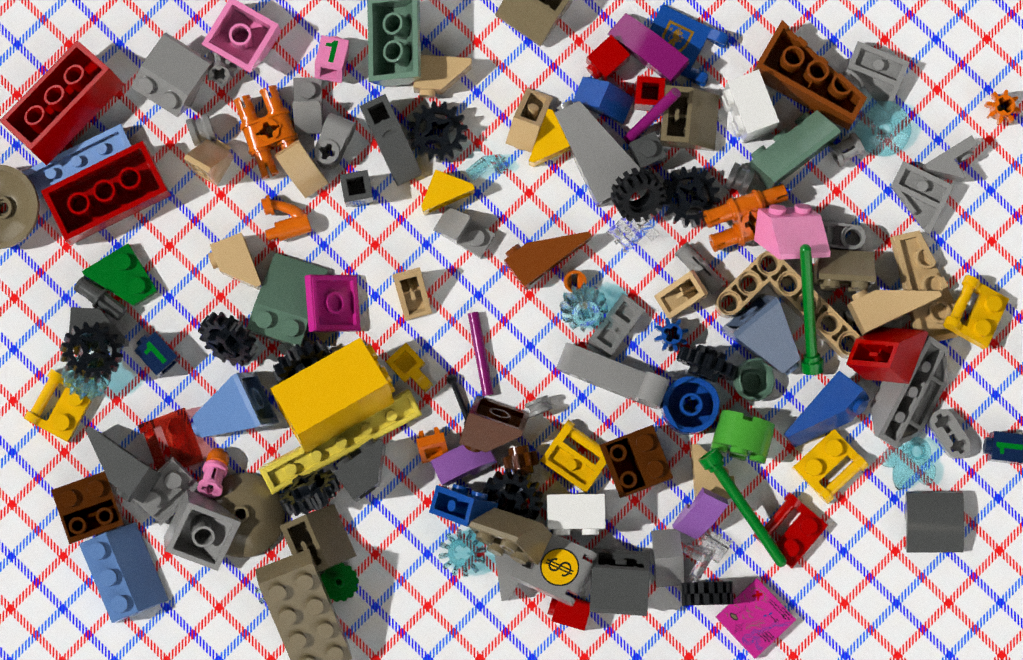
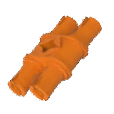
[233,85,299,179]
[703,183,788,252]

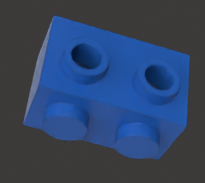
[429,483,498,527]

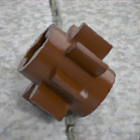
[503,445,539,476]

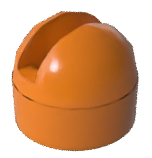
[563,270,587,293]
[206,448,229,472]

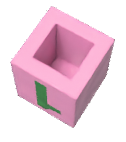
[315,35,349,83]

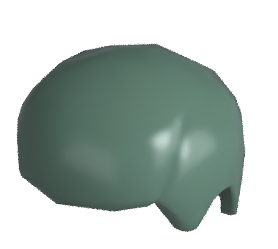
[733,357,775,402]

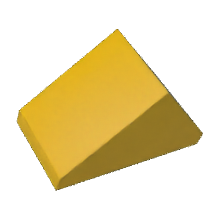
[529,109,570,167]
[421,170,475,215]

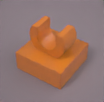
[416,427,448,464]

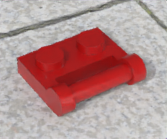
[753,492,828,569]

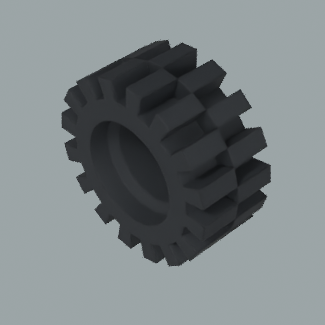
[611,167,666,222]
[681,581,733,606]

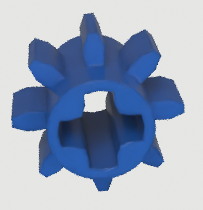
[654,318,689,353]

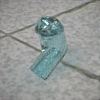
[466,154,509,181]

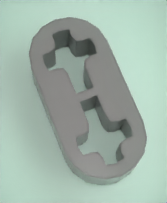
[928,409,971,459]

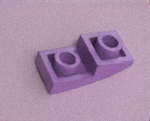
[431,445,498,487]
[672,488,728,539]

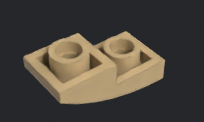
[275,139,329,198]

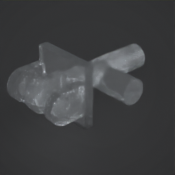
[606,208,662,253]
[683,527,732,582]

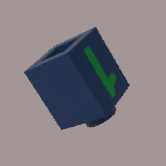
[134,332,181,378]
[983,431,1023,465]

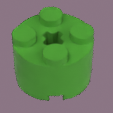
[710,410,775,464]

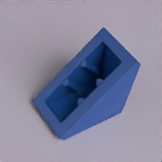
[572,77,634,124]

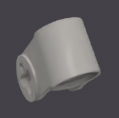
[314,113,356,170]
[822,219,866,251]

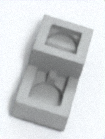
[587,294,645,359]

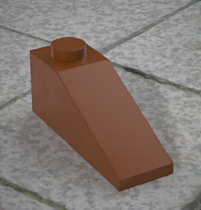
[504,231,592,290]

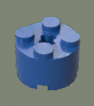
[661,376,720,435]

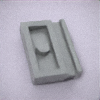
[133,457,199,526]

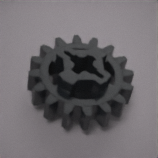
[407,101,468,163]
[661,166,721,228]
[198,312,258,366]
[60,322,123,383]
[273,340,332,384]
[676,345,738,383]
[482,468,544,520]
[279,469,340,516]

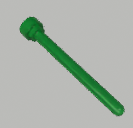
[800,244,824,375]
[698,448,787,567]

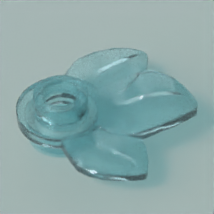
[880,437,936,490]

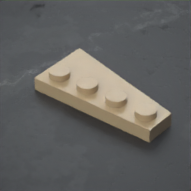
[890,230,965,342]

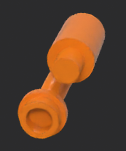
[261,195,312,242]

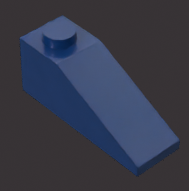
[784,371,870,447]

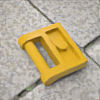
[943,275,1009,349]
[24,369,96,443]
[540,419,606,493]
[792,429,869,504]

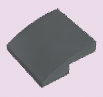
[905,491,964,553]

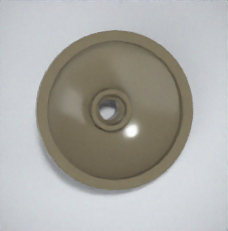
[0,165,40,249]
[210,473,285,558]

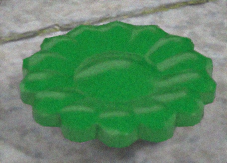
[321,563,359,602]

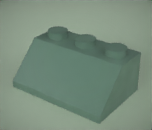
[367,0,421,87]
[748,110,841,189]

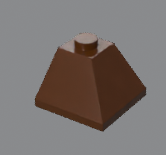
[459,395,530,453]

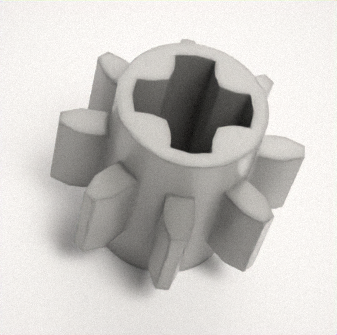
[206,51,237,84]

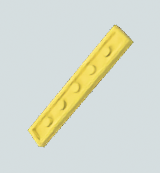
[258,389,422,494]

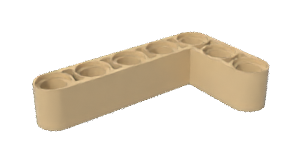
[715,251,860,359]

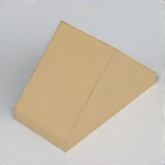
[393,267,432,321]
[654,269,708,319]

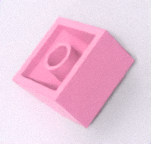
[202,0,281,73]
[754,203,831,260]

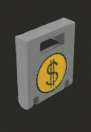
[510,532,597,606]

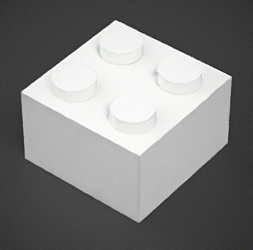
[721,70,779,143]
[546,494,605,536]

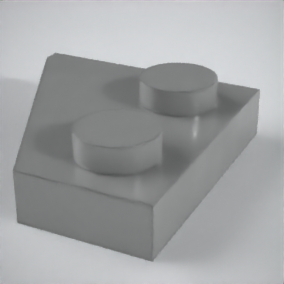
[847,41,910,112]
[890,161,954,234]

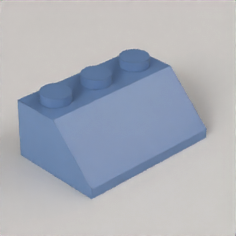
[79,522,169,623]

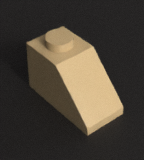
[413,55,472,98]
[505,88,553,153]
[208,233,262,290]
[690,444,735,499]

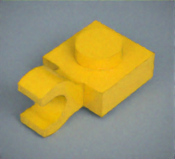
[385,343,433,392]

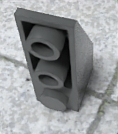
[360,94,423,187]

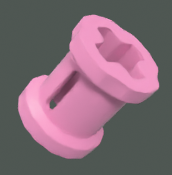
[197,460,228,498]

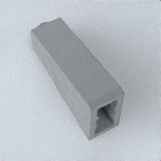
[554,100,640,207]

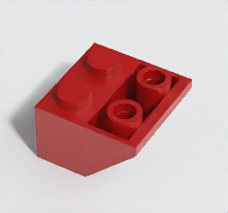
[846,327,928,384]

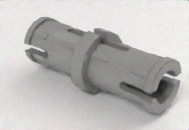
[674,242,726,295]

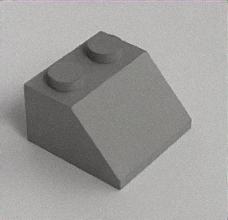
[131,33,213,117]
[164,489,241,571]

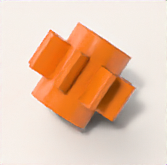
[984,90,1021,126]

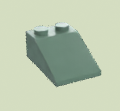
[247,253,329,347]

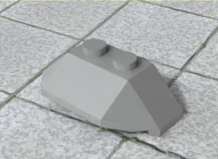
[870,335,948,448]

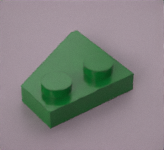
[82,243,158,306]

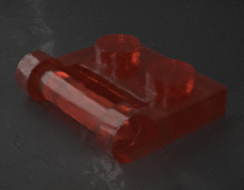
[138,408,205,471]

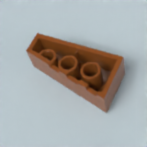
[753,20,867,130]

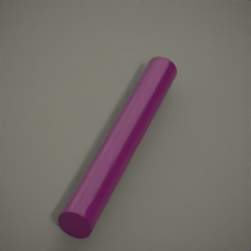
[623,88,681,144]
[468,312,494,397]

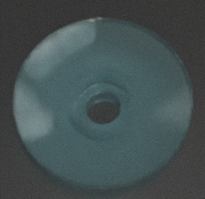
[855,100,911,156]

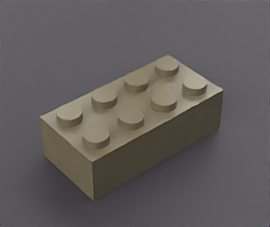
[255,549,353,660]

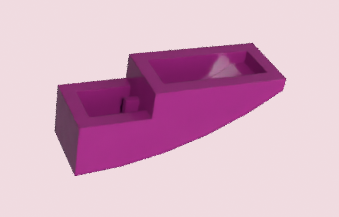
[608,13,689,85]

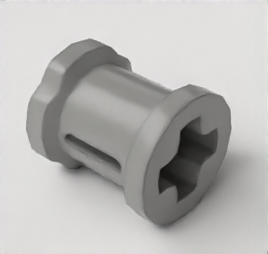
[828,132,865,167]

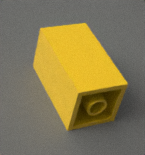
[270,338,395,454]

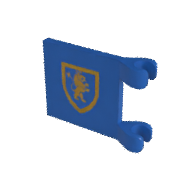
[650,4,729,87]

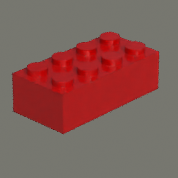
[0,40,125,166]
[41,141,171,245]

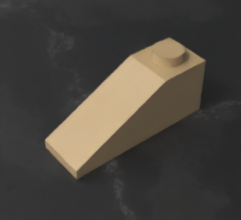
[184,139,234,186]
[847,289,942,335]

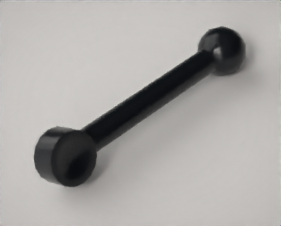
[446,374,468,426]

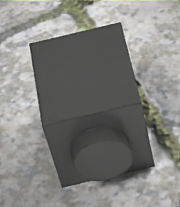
[628,131,667,170]
[340,170,374,207]

